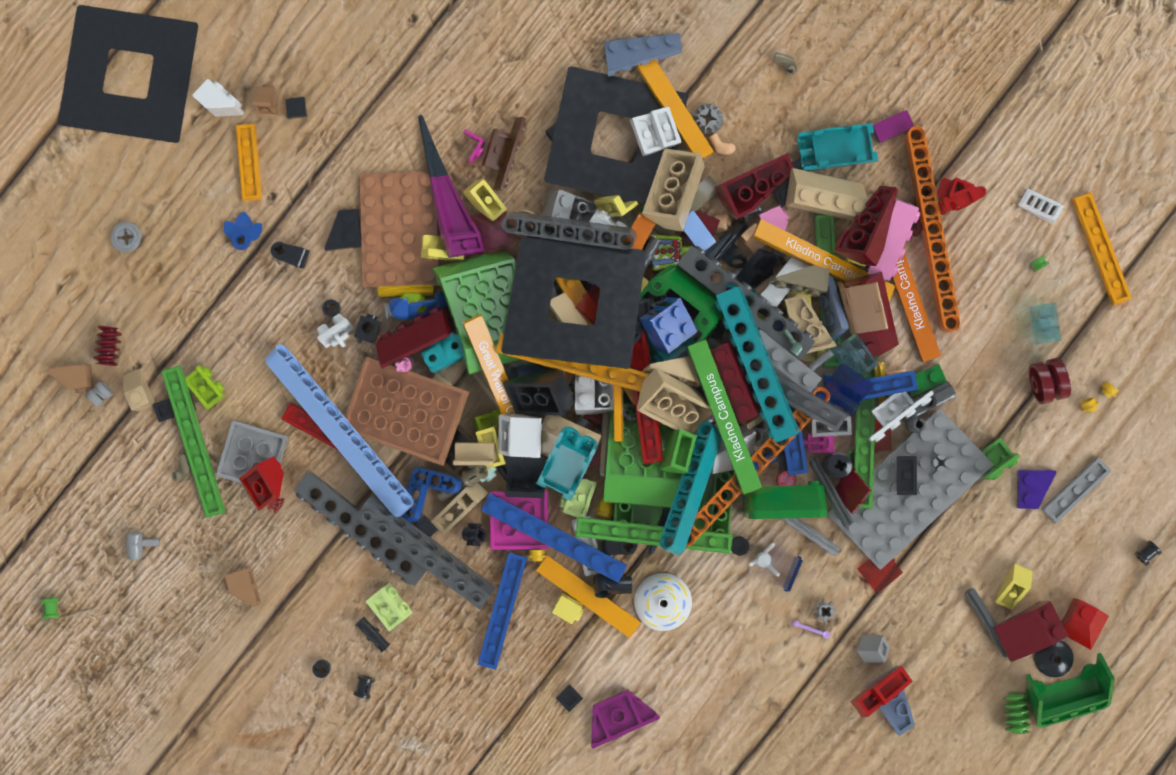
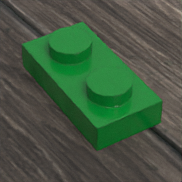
[908,364,947,397]

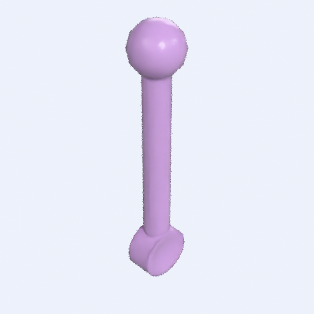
[792,620,830,639]

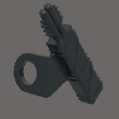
[714,219,748,268]

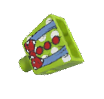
[649,234,693,274]

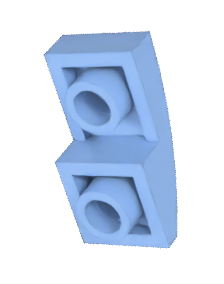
[683,209,716,251]

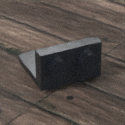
[505,454,546,498]

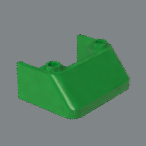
[640,265,725,343]
[743,481,827,519]
[1025,653,1115,728]

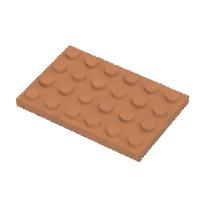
[360,172,439,288]
[345,357,469,466]

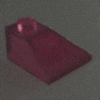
[470,211,512,252]

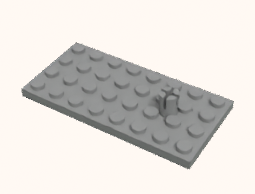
[827,409,994,570]

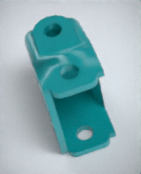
[421,332,464,373]

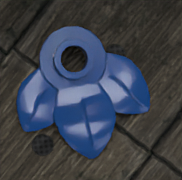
[224,212,262,250]

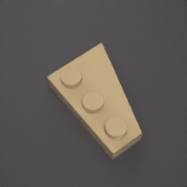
[784,295,837,354]

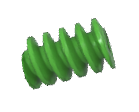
[1003,691,1030,734]

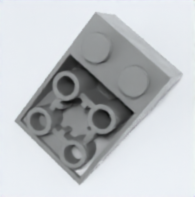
[542,189,597,236]

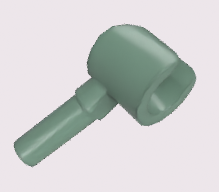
[783,329,803,356]

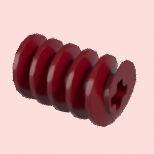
[93,325,122,366]

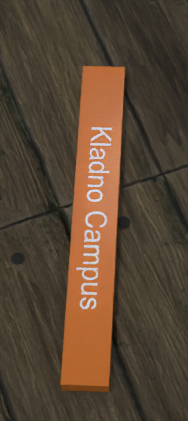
[892,253,941,362]

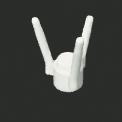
[749,543,780,576]

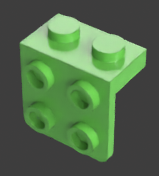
[981,437,1020,480]

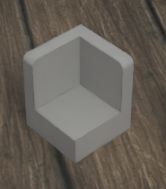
[857,635,890,663]

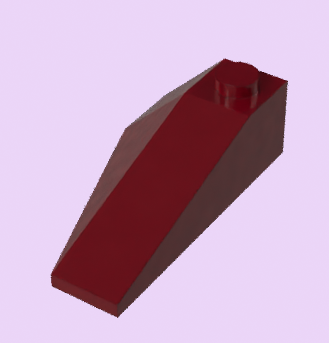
[834,186,898,266]

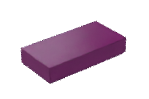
[873,110,914,143]

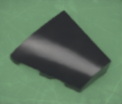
[736,248,787,289]

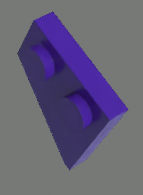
[1017,470,1056,509]

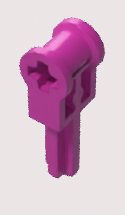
[803,433,836,453]

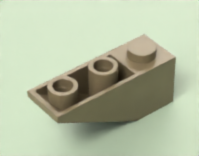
[767,265,830,297]

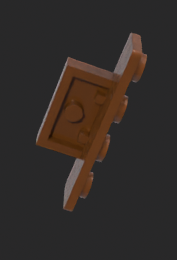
[482,117,526,191]

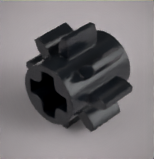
[462,523,486,546]

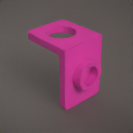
[464,129,485,165]

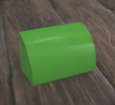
[660,429,697,474]

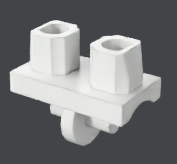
[317,314,355,348]

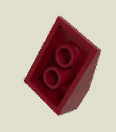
[993,601,1068,662]

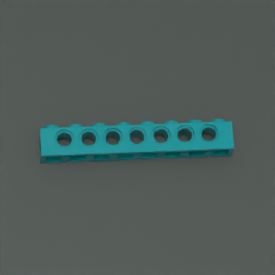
[715,286,800,443]

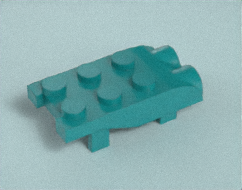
[797,123,879,172]
[536,427,597,501]

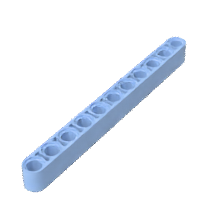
[265,344,414,517]

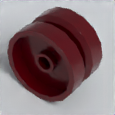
[1028,357,1071,405]

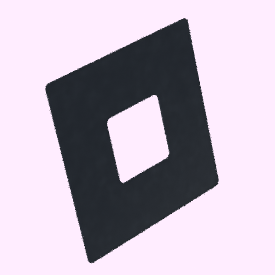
[58,5,198,143]
[544,66,688,205]
[501,236,646,369]

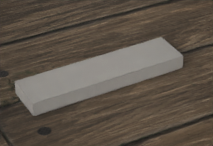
[1041,457,1111,523]

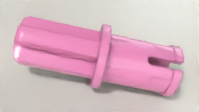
[395,356,414,372]

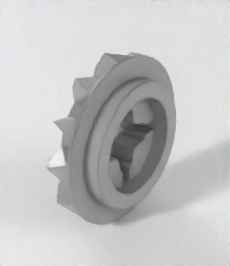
[693,103,723,134]
[111,222,142,253]

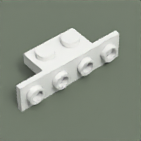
[868,391,934,442]

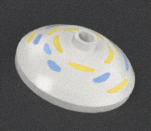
[634,573,692,631]

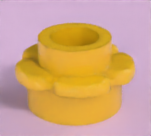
[1100,381,1119,398]
[1080,397,1099,414]
[527,549,547,561]

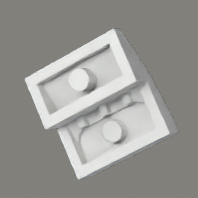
[630,107,681,156]

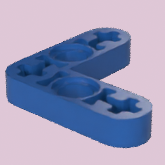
[402,467,462,522]

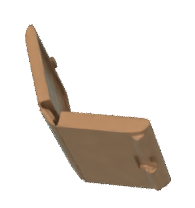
[836,280,888,334]

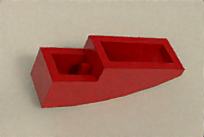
[850,666,913,717]

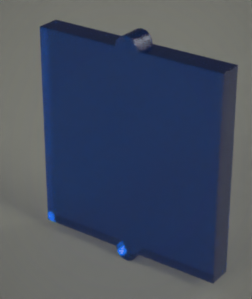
[783,556,803,592]

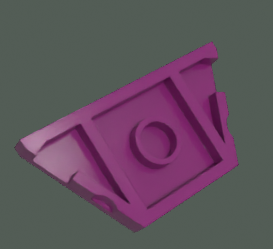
[591,689,660,749]

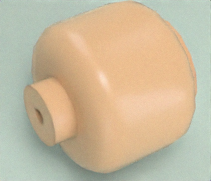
[714,214,732,233]

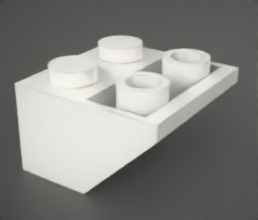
[192,79,245,117]
[575,375,614,414]
[498,414,542,458]

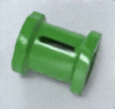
[41,597,60,619]

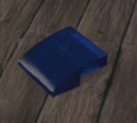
[821,362,874,415]

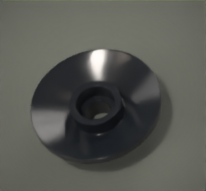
[1035,640,1074,678]

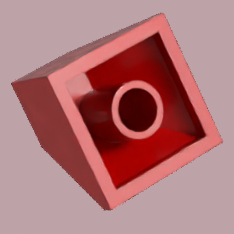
[239,456,284,511]
[1061,598,1109,650]

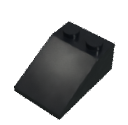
[503,370,575,416]

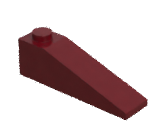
[714,153,794,219]

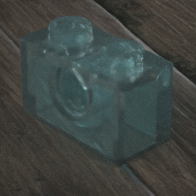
[1030,303,1062,345]
[831,334,878,381]

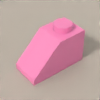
[757,206,789,252]

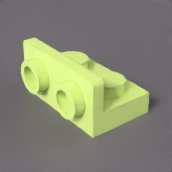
[559,478,596,518]
[365,583,412,631]

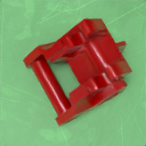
[937,178,986,215]

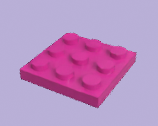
[490,491,549,550]

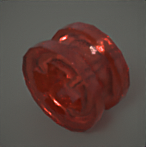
[267,497,285,514]

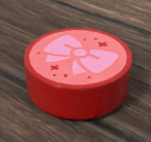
[776,470,796,486]

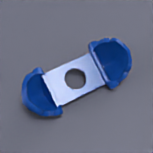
[389,291,449,320]

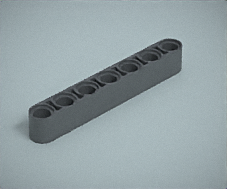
[502,211,637,250]

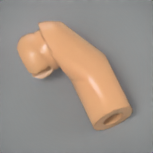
[709,133,736,156]

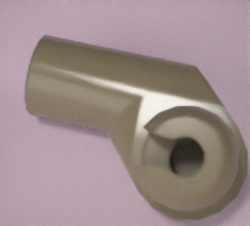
[773,52,797,76]
[172,454,191,482]

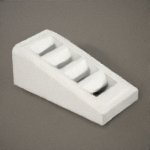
[1018,189,1064,224]

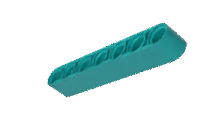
[660,421,722,555]

